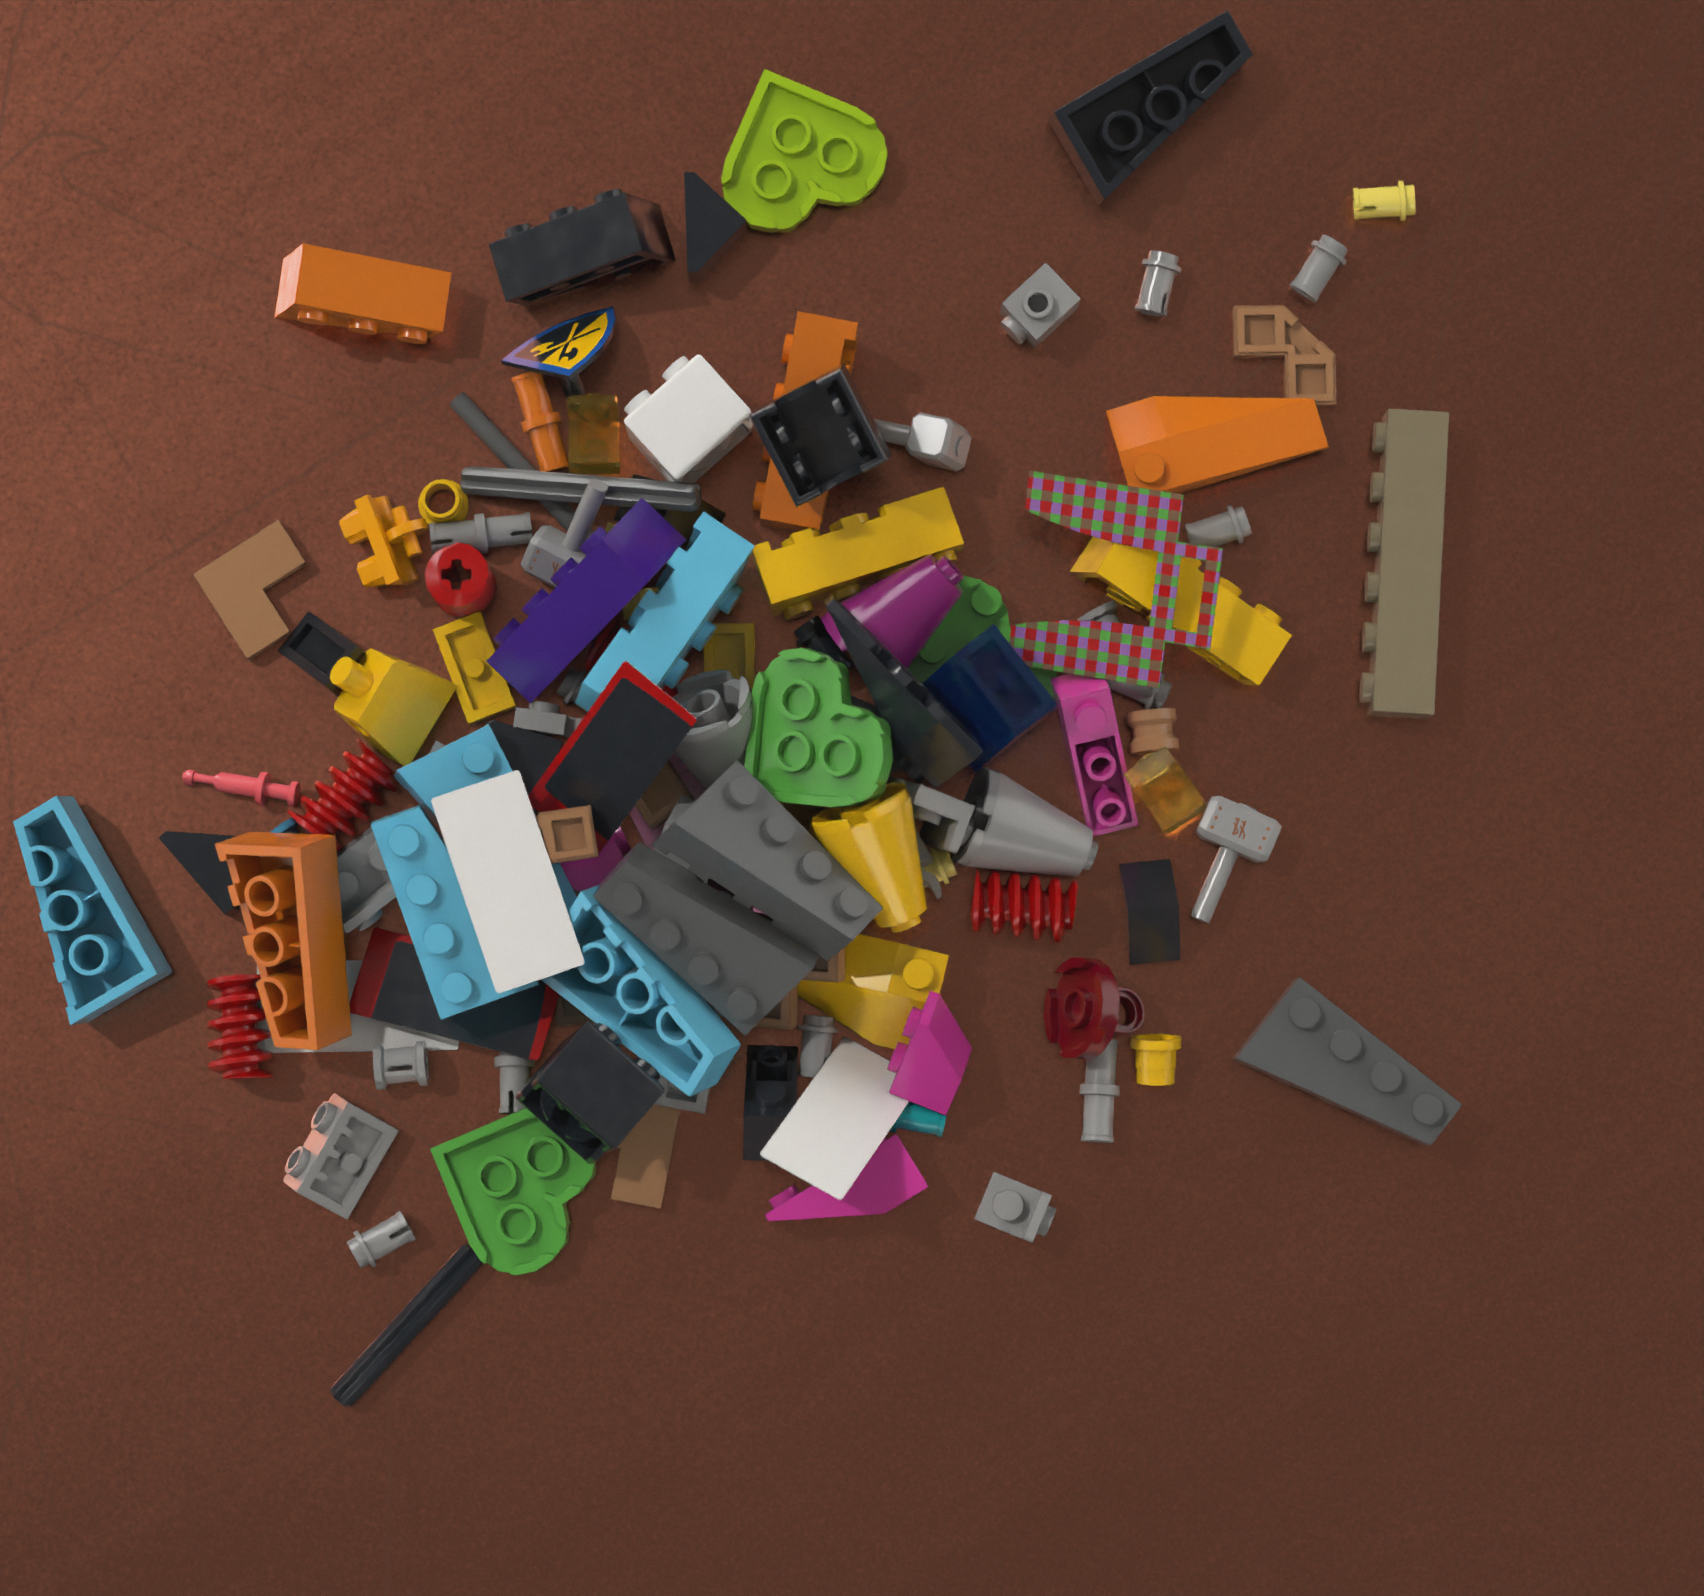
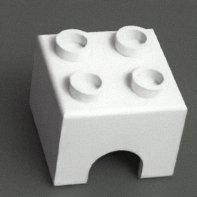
[624,354,753,483]

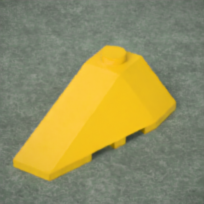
[797,934,949,1049]

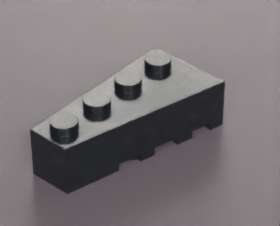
[1048,10,1253,206]

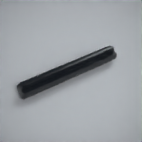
[330,1244,483,1408]

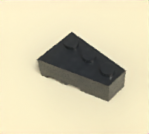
[489,189,676,306]

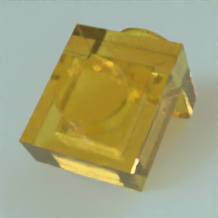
[567,393,620,475]
[1123,746,1207,834]

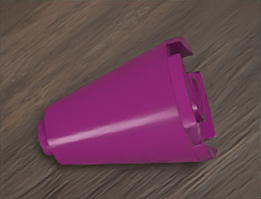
[821,554,964,669]

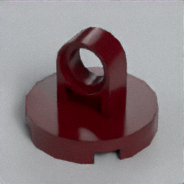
[1044,957,1145,1060]

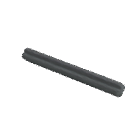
[460,466,702,512]

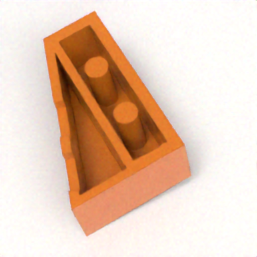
[275,243,452,344]

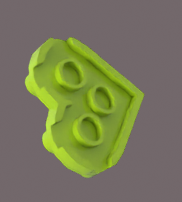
[721,69,888,233]

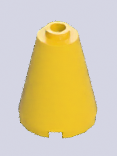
[811,783,927,933]

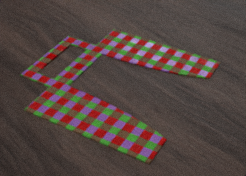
[1007,471,1223,688]

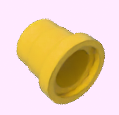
[418,479,469,525]
[1130,1034,1182,1086]

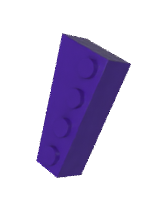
[486,498,686,703]

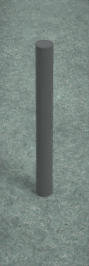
[449,392,594,540]

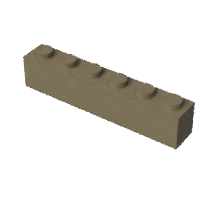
[1359,408,1449,720]

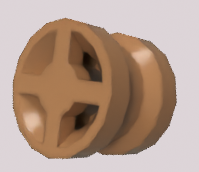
[1126,708,1180,755]

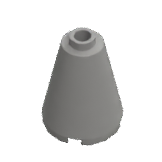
[672,670,753,790]
[951,767,1098,877]

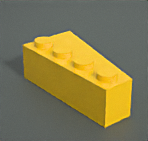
[752,486,964,620]
[1070,537,1292,686]

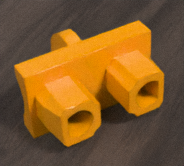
[339,495,429,588]

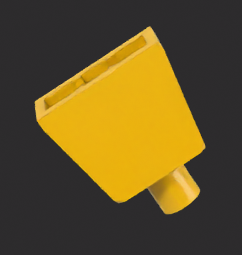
[330,648,457,766]

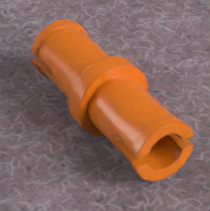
[511,371,571,472]

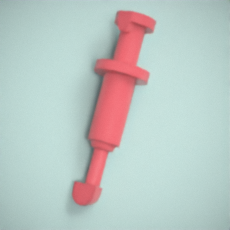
[182,770,301,807]

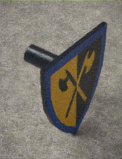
[501,306,617,406]

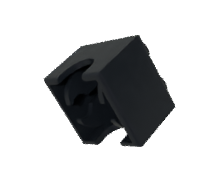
[749,363,891,507]
[515,1021,665,1164]

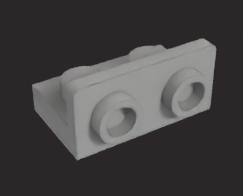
[887,776,975,854]
[337,815,396,933]
[283,1093,399,1219]

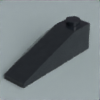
[824,593,983,788]

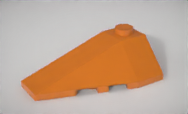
[1106,396,1329,494]

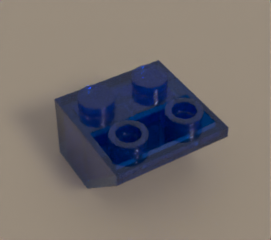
[922,624,1058,773]

